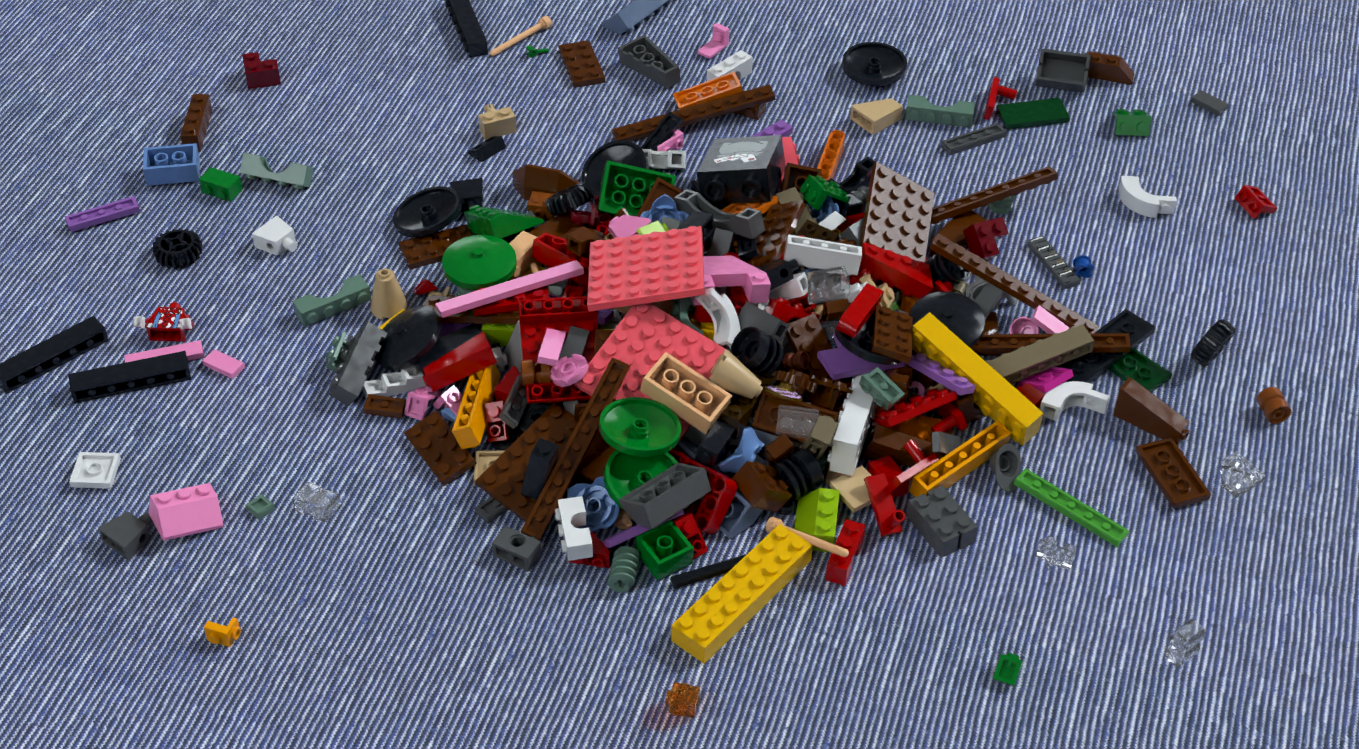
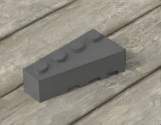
[618,35,681,89]
[329,321,387,406]

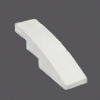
[362,365,426,399]

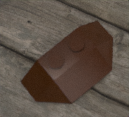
[1083,51,1134,85]
[512,164,580,200]

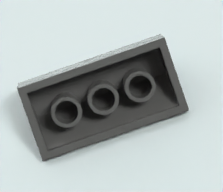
[618,463,711,529]

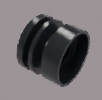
[925,253,971,289]
[730,326,784,377]
[772,448,824,502]

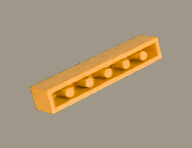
[452,364,501,449]
[909,420,1012,497]

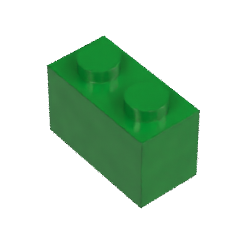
[199,167,243,202]

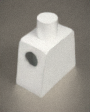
[252,216,298,255]

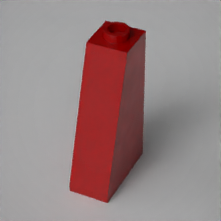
[422,332,497,392]

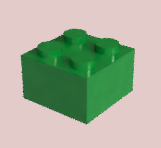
[635,520,694,580]

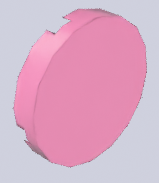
[550,354,589,387]

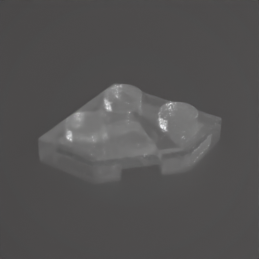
[1221,452,1266,498]

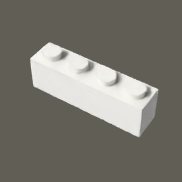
[784,234,862,275]

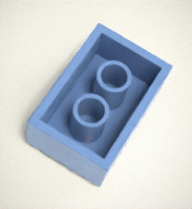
[143,143,200,186]

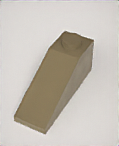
[802,415,838,461]

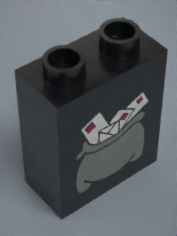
[697,135,786,204]

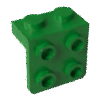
[1112,109,1151,136]
[799,175,850,210]

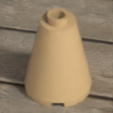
[370,268,407,320]
[707,349,763,399]

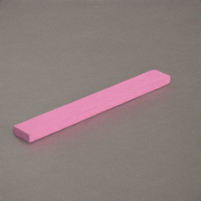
[435,260,584,318]

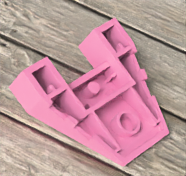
[690,255,771,306]

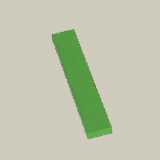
[1014,468,1129,548]

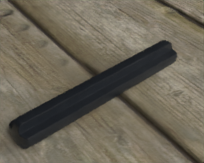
[670,554,746,588]

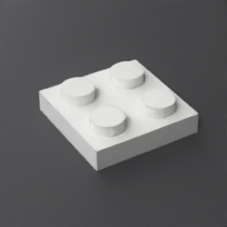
[69,452,121,489]

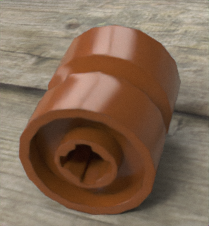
[521,359,551,386]
[1256,387,1292,424]

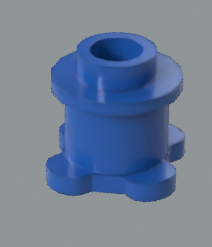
[1073,255,1094,278]

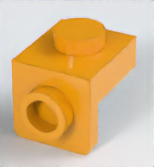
[203,617,241,647]

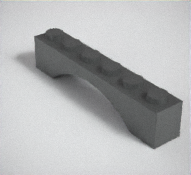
[674,189,765,239]

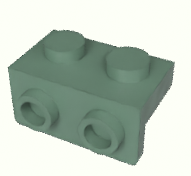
[325,331,347,372]
[859,367,905,411]

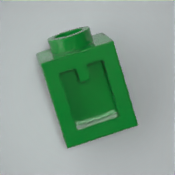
[993,653,1023,687]

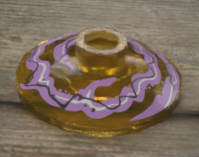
[764,382,803,402]

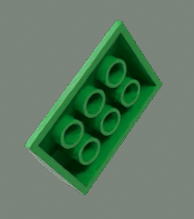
[598,160,676,216]
[464,205,544,238]

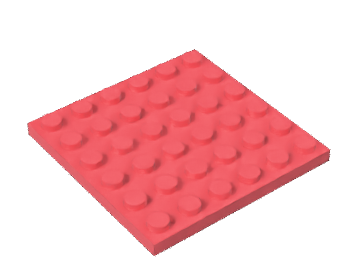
[587,226,705,312]
[574,303,738,448]

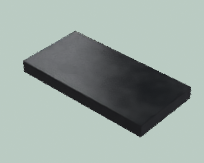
[414,323,492,375]

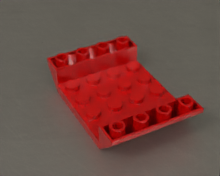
[518,296,598,404]

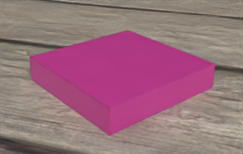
[1018,367,1074,393]

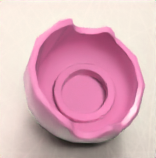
[1010,316,1040,334]

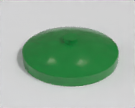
[442,235,517,290]
[599,397,681,457]
[603,450,678,509]

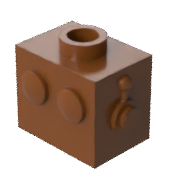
[527,191,554,221]

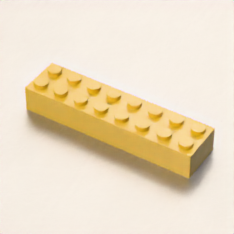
[912,312,1044,446]
[671,524,813,664]

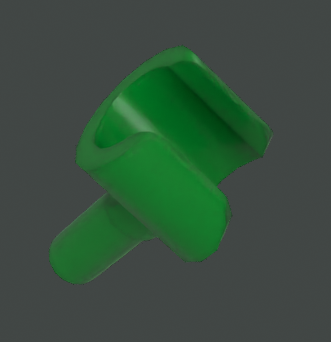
[526,45,549,58]

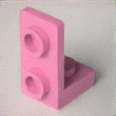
[698,23,729,59]
[657,129,684,151]
[404,385,443,421]
[432,385,463,416]

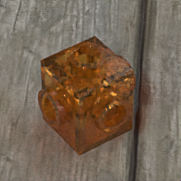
[665,682,700,718]

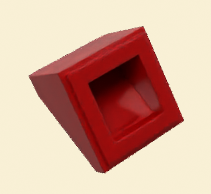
[412,279,438,295]

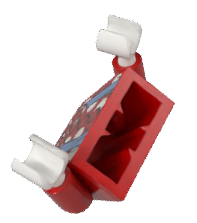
[133,302,194,342]

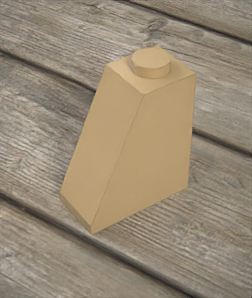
[850,98,903,135]

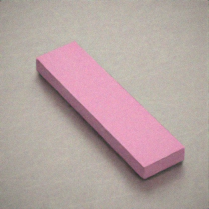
[124,340,204,363]

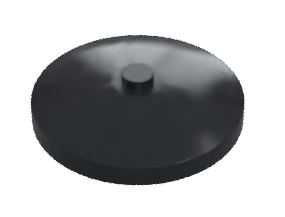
[842,42,907,86]
[582,140,649,198]
[393,186,462,237]
[909,291,985,348]
[375,306,442,371]
[835,314,902,365]

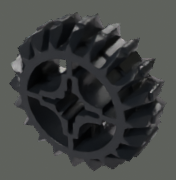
[545,183,593,216]
[153,228,202,269]
[1191,319,1235,367]

